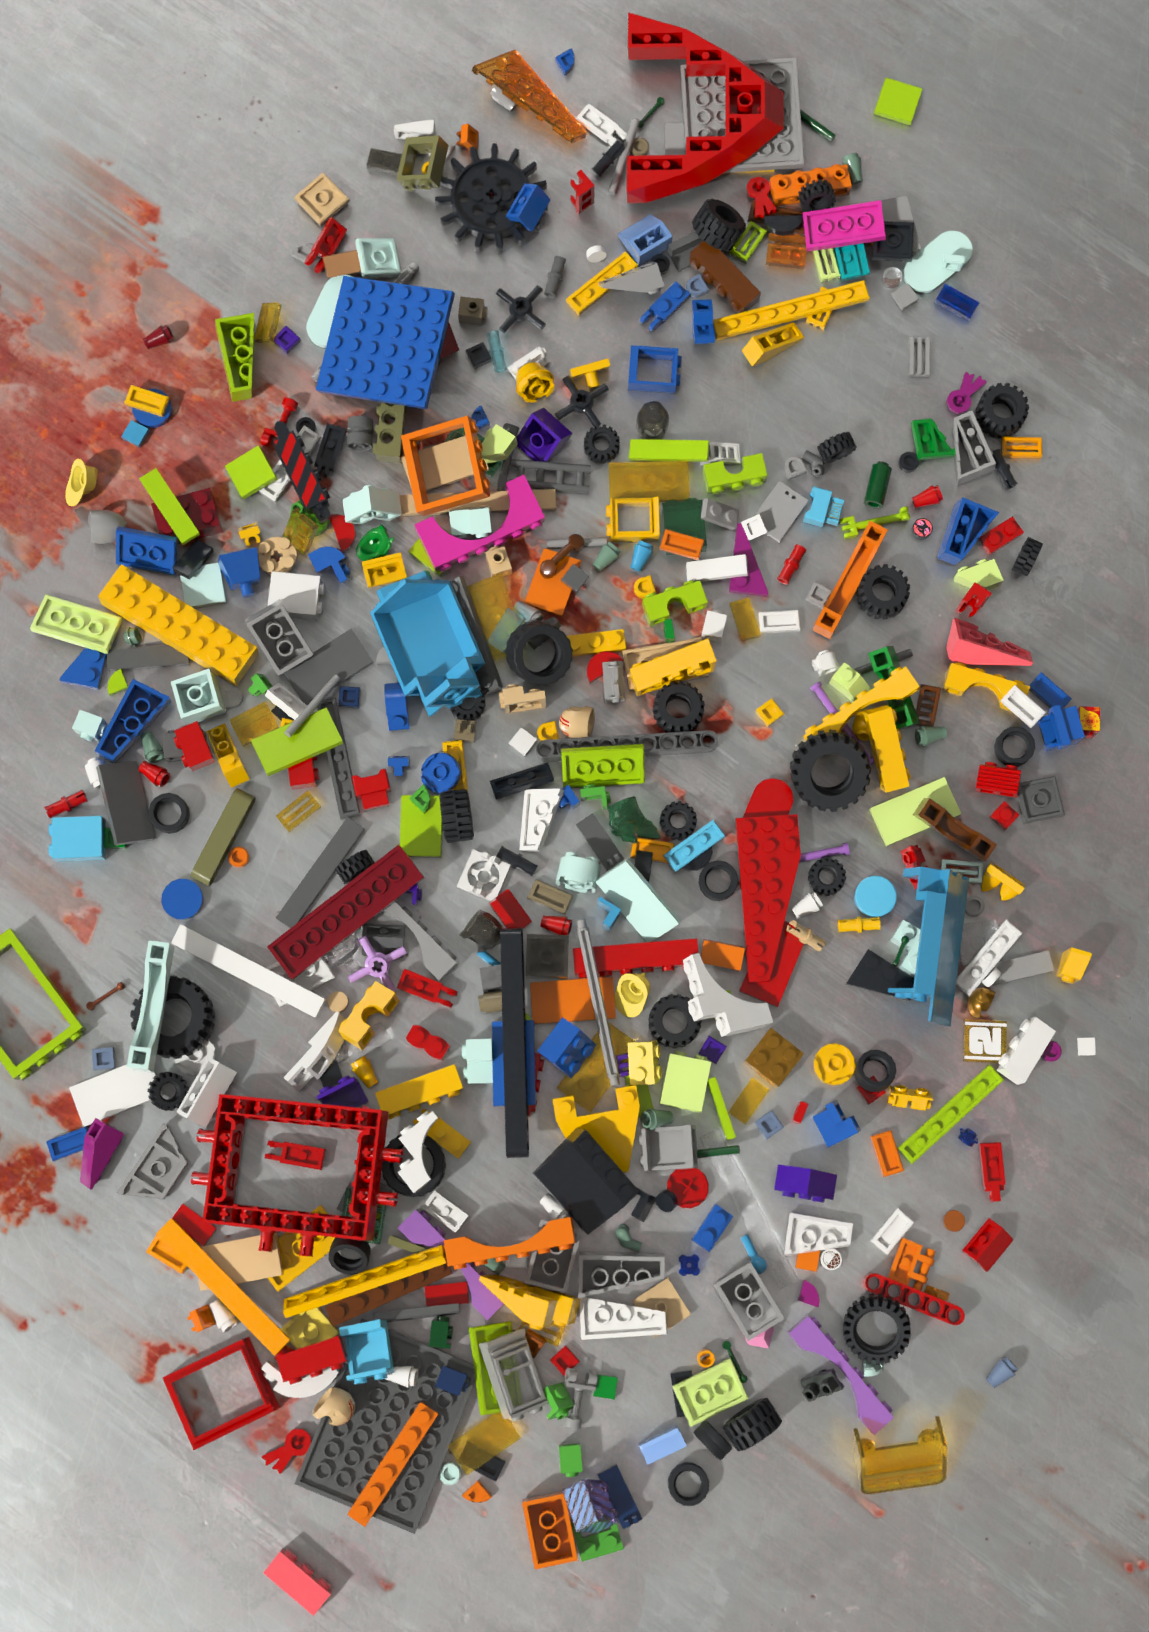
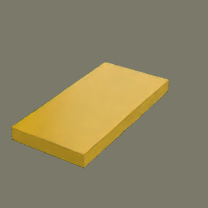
[268,1205,336,1292]

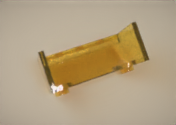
[853,1416,947,1494]

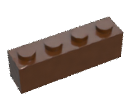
[689,241,761,313]

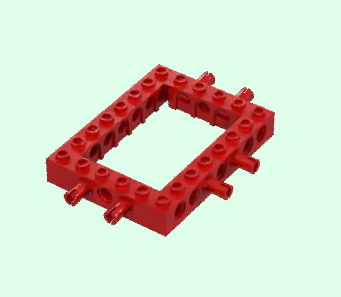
[191,1094,403,1257]

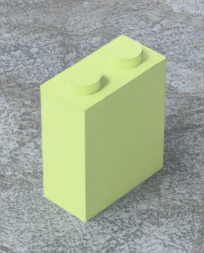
[660,1051,711,1113]

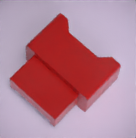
[352,769,391,811]

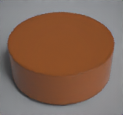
[943,1210,965,1232]

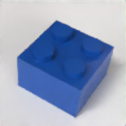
[537,1017,596,1078]

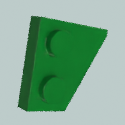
[911,418,955,460]

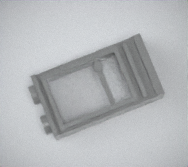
[479,1328,549,1422]

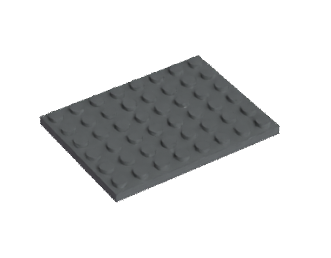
[294,1318,476,1534]

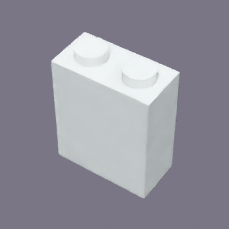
[268,572,325,620]

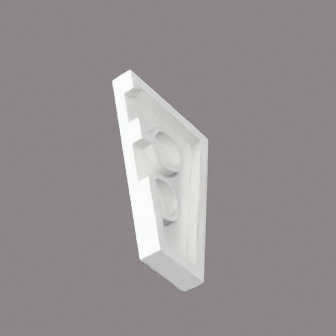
[784,1213,853,1256]

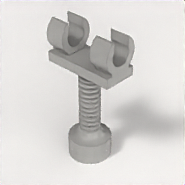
[563,1368,598,1429]

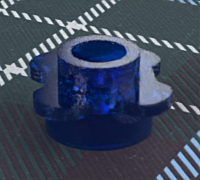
[958,1128,978,1147]
[678,1254,700,1276]

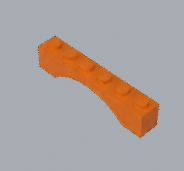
[812,521,888,639]
[443,1217,577,1270]

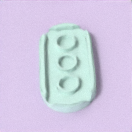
[904,231,972,293]
[306,275,352,348]

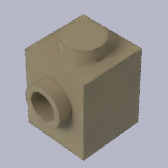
[458,296,488,325]

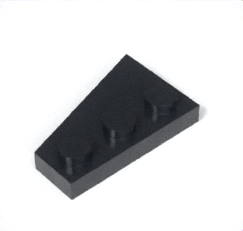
[846,949,914,1001]

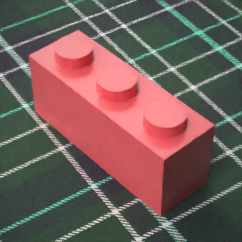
[263,1549,332,1616]

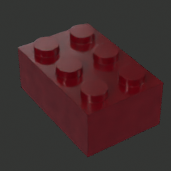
[151,488,223,545]

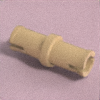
[787,920,825,951]

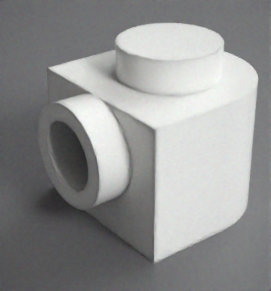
[812,650,840,677]

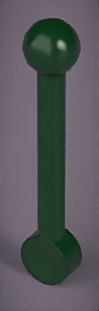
[638,97,664,128]
[893,936,909,967]
[722,1341,748,1383]

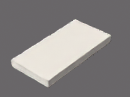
[69,1064,164,1127]

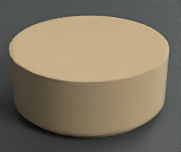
[327,991,349,1013]

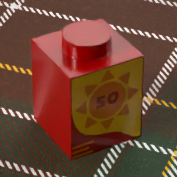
[1077,706,1100,738]

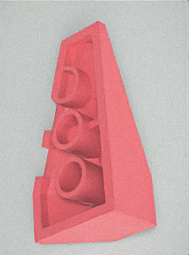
[946,618,1033,666]

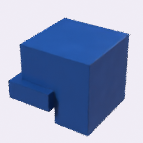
[1038,705,1085,751]
[813,1100,861,1147]

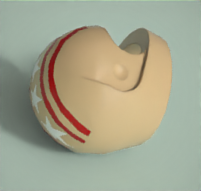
[559,706,595,738]
[312,1387,355,1426]

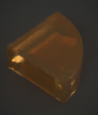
[924,1285,950,1301]

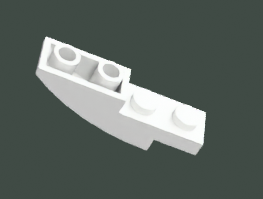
[284,1011,345,1092]

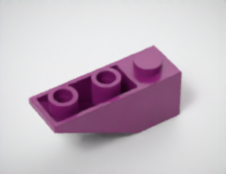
[80,1118,124,1190]

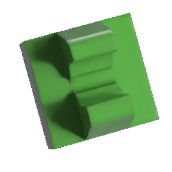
[248,673,273,697]

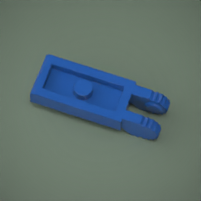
[640,281,690,332]

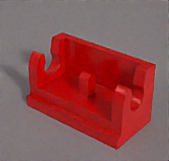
[570,170,595,214]
[955,582,992,618]

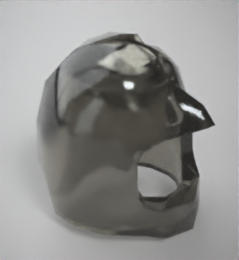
[636,401,669,440]
[459,909,502,953]

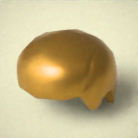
[967,987,996,1018]

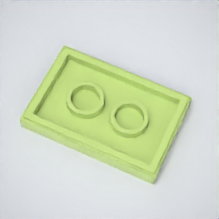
[672,1358,748,1427]

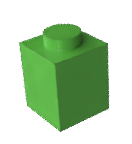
[559,1443,583,1477]

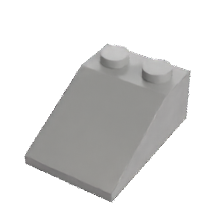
[713,1262,785,1341]

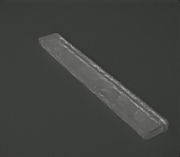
[699,1128,799,1290]

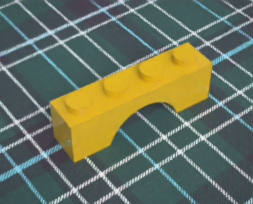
[942,662,1030,711]

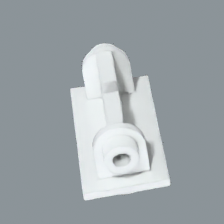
[507,346,551,380]

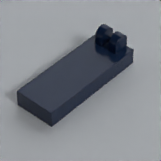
[597,1464,642,1529]

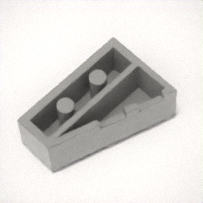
[952,411,996,486]

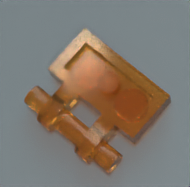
[765,233,807,269]

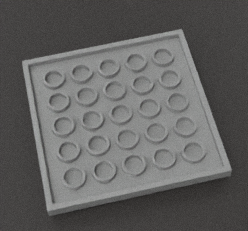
[680,57,804,173]

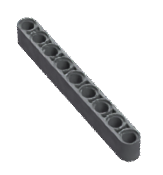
[536,730,718,762]

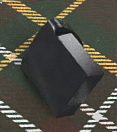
[631,1187,656,1222]

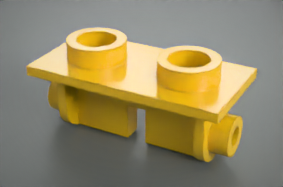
[888,1085,933,1111]

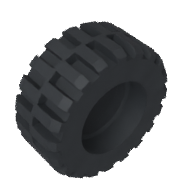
[790,729,871,812]
[130,976,215,1059]

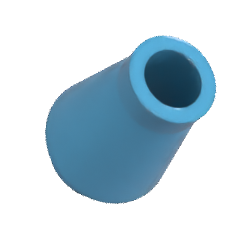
[630,540,654,572]

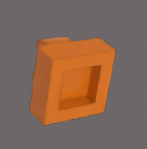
[456,124,479,150]
[187,1304,216,1332]

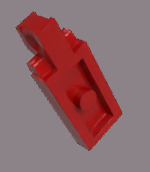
[979,1142,1006,1202]

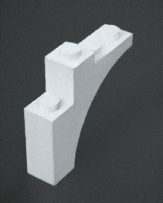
[683,953,773,1037]

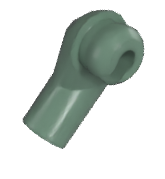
[616,1224,642,1252]

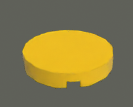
[813,1043,856,1086]

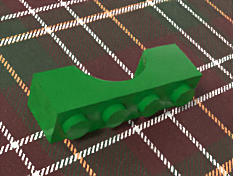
[868,646,919,730]

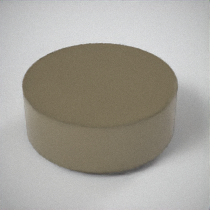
[630,137,649,156]

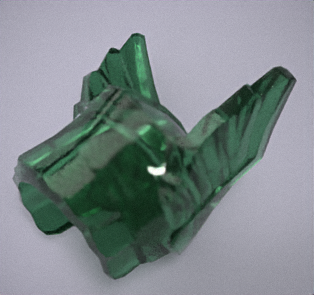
[608,796,660,843]

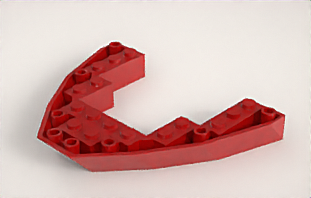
[627,12,784,203]

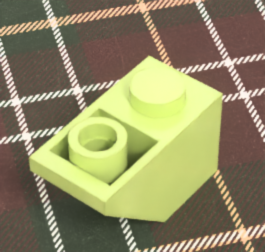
[481,424,518,464]
[954,559,1004,591]

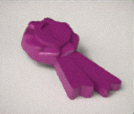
[946,372,987,414]

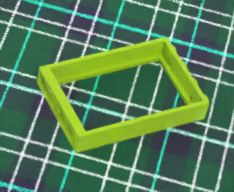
[0,928,86,1080]

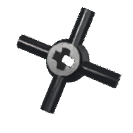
[496,285,546,333]
[555,376,609,428]

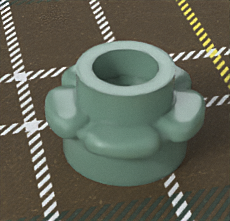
[124,627,141,646]

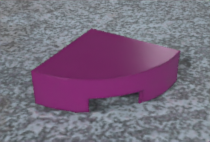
[798,1280,819,1307]

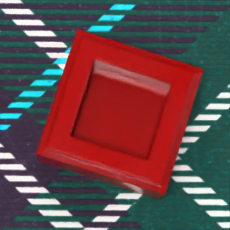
[856,1075,886,1105]
[792,1101,809,1124]
[550,1345,580,1376]

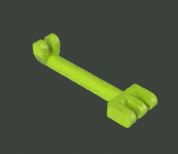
[840,506,910,539]

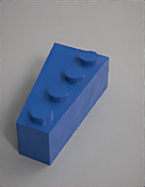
[95,679,171,763]

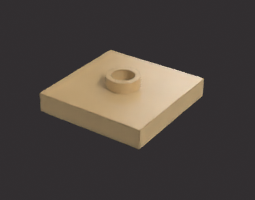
[294,173,350,226]
[632,1278,691,1338]

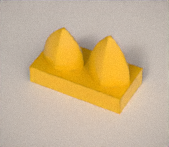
[981,861,1025,901]

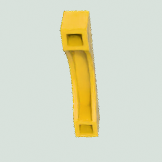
[803,666,921,741]

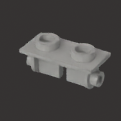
[602,661,625,703]

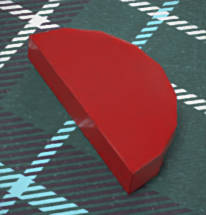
[331,514,356,552]
[587,652,624,683]

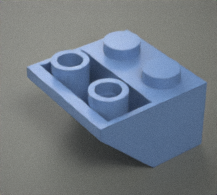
[618,214,673,266]

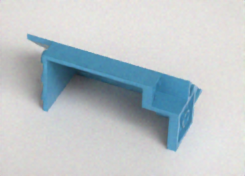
[370,571,485,717]
[888,867,969,1027]

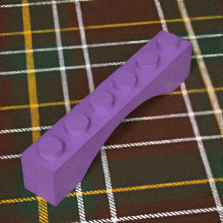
[398,1209,504,1320]
[787,1315,894,1435]

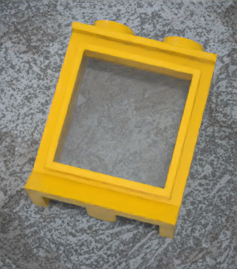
[606,496,660,543]

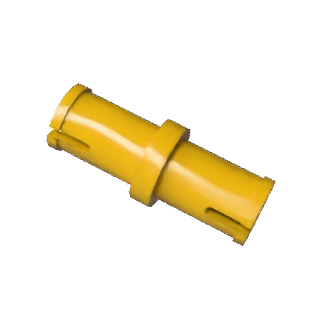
[838,916,881,933]

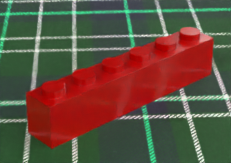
[573,938,699,978]

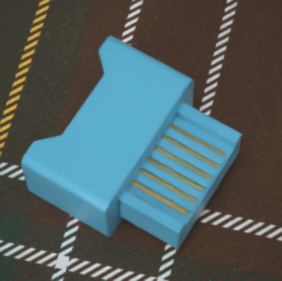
[803,486,844,527]

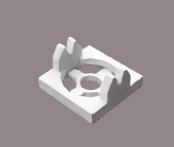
[457,849,511,901]

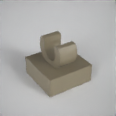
[454,719,476,743]

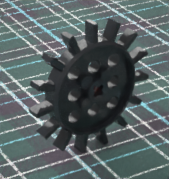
[435,143,548,253]

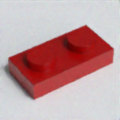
[978,516,1024,555]

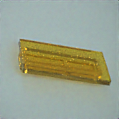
[448,1412,521,1476]

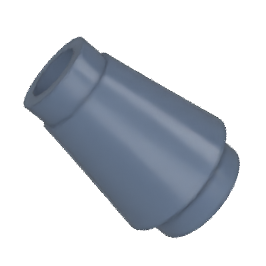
[986,1357,1018,1388]

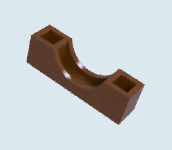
[913,798,997,862]

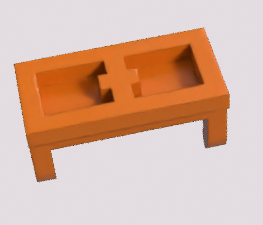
[700,939,745,971]

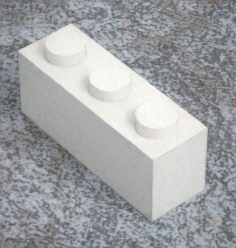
[997,1017,1056,1085]
[177,1056,237,1128]

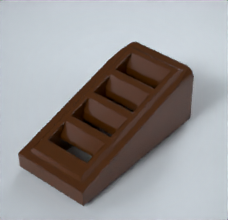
[915,684,942,727]

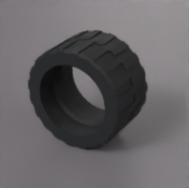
[505,621,573,685]
[382,1134,446,1197]

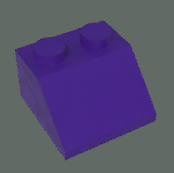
[517,407,573,462]

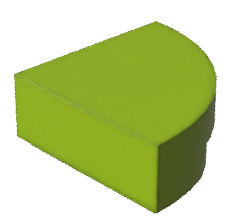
[107,669,128,696]

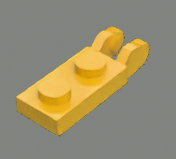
[413,1108,471,1159]

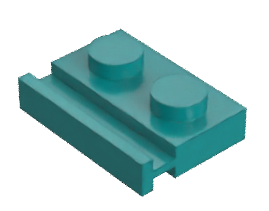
[835,243,870,282]

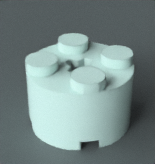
[556,852,601,893]

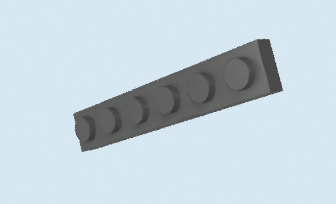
[450,576,503,696]

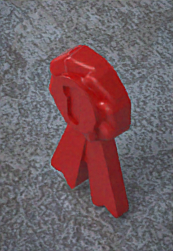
[746,177,776,218]
[262,1429,312,1474]

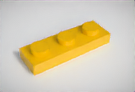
[567,629,626,657]

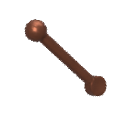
[86,982,125,1010]

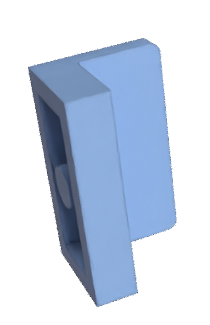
[639,1426,687,1465]

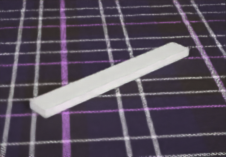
[171,924,326,1018]

